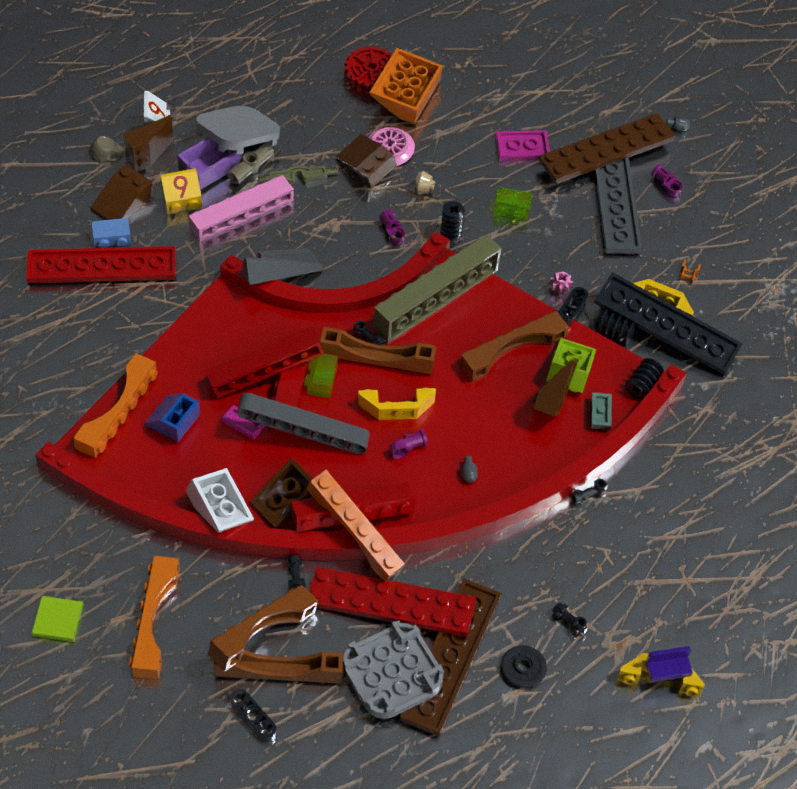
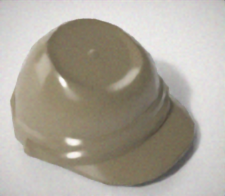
[89,136,124,163]

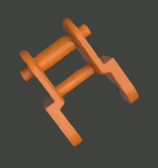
[679,259,701,283]

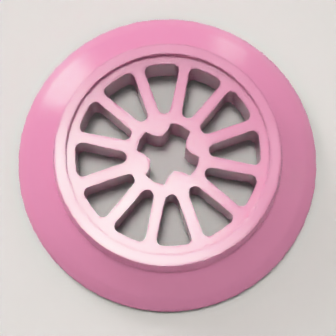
[368,127,415,166]

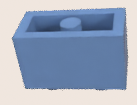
[92,218,131,248]

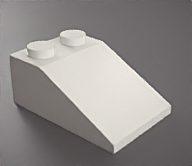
[186,468,254,533]

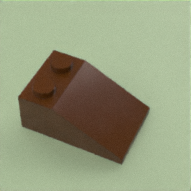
[123,115,174,171]
[336,134,397,188]
[90,165,154,220]
[532,358,579,416]
[250,458,314,528]

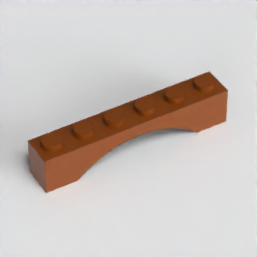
[460,311,569,382]
[320,327,436,374]
[208,585,319,671]
[213,650,343,683]

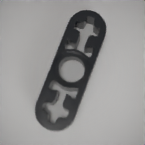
[558,287,588,326]
[230,689,277,742]

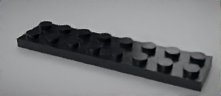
[594,272,743,375]

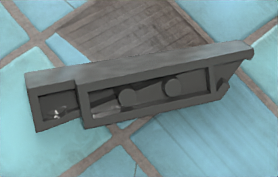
[241,248,323,285]

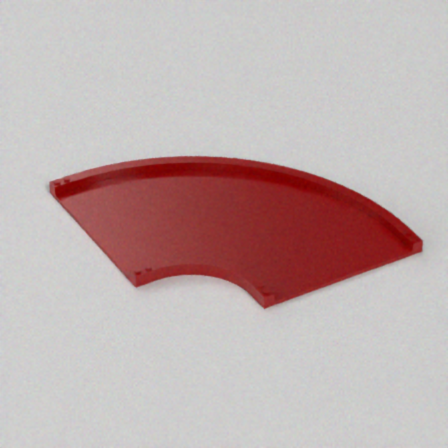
[35,231,687,561]

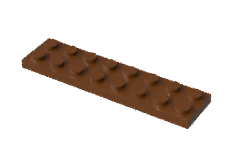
[538,113,675,184]
[400,578,502,736]

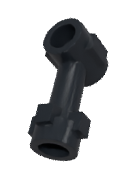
[353,321,386,346]
[571,479,608,504]
[287,555,306,590]
[552,602,588,635]

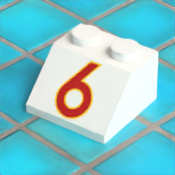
[144,91,171,125]

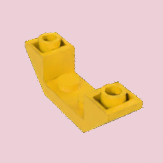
[633,279,694,316]
[358,388,436,420]
[617,653,704,696]

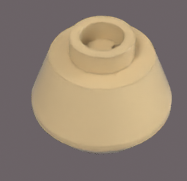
[414,171,435,194]

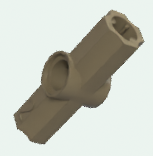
[227,142,274,185]

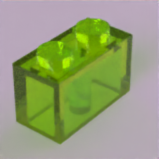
[493,187,533,221]
[305,354,338,398]

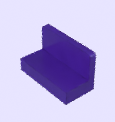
[645,646,693,682]

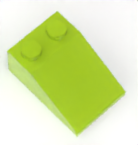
[546,338,597,393]

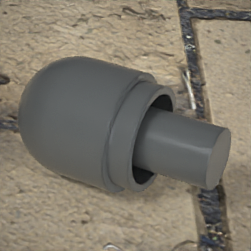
[666,117,690,131]
[461,456,478,483]

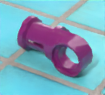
[651,164,683,197]
[379,209,405,246]
[389,429,428,459]

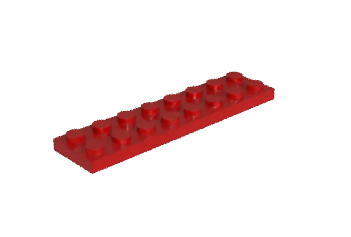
[26,246,176,283]
[309,567,476,637]

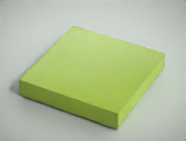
[32,596,84,642]

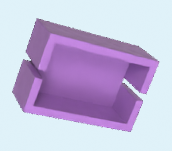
[177,137,242,190]

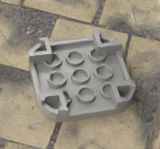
[196,106,280,154]
[343,620,444,719]

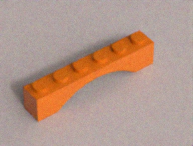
[73,353,158,458]
[306,470,404,581]
[129,556,180,680]

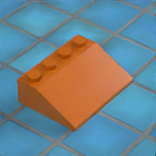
[369,48,443,124]

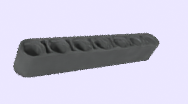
[237,393,370,454]

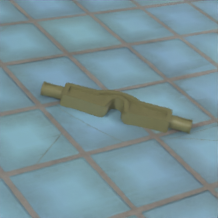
[258,165,338,185]

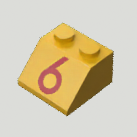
[160,168,202,214]

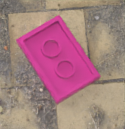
[495,130,550,161]

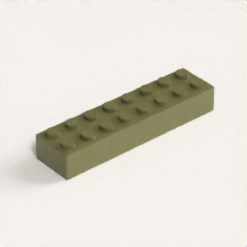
[373,234,501,344]

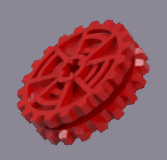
[344,46,393,97]

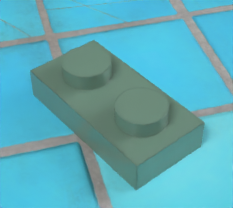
[591,392,612,430]

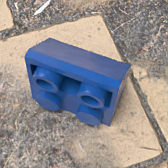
[145,393,200,442]

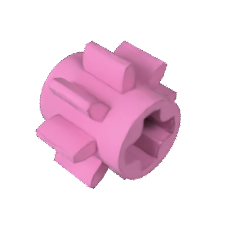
[550,271,573,294]

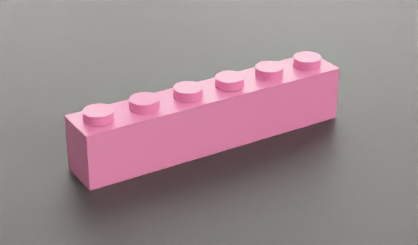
[189,175,294,241]

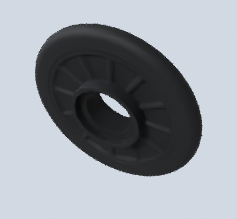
[501,645,547,688]

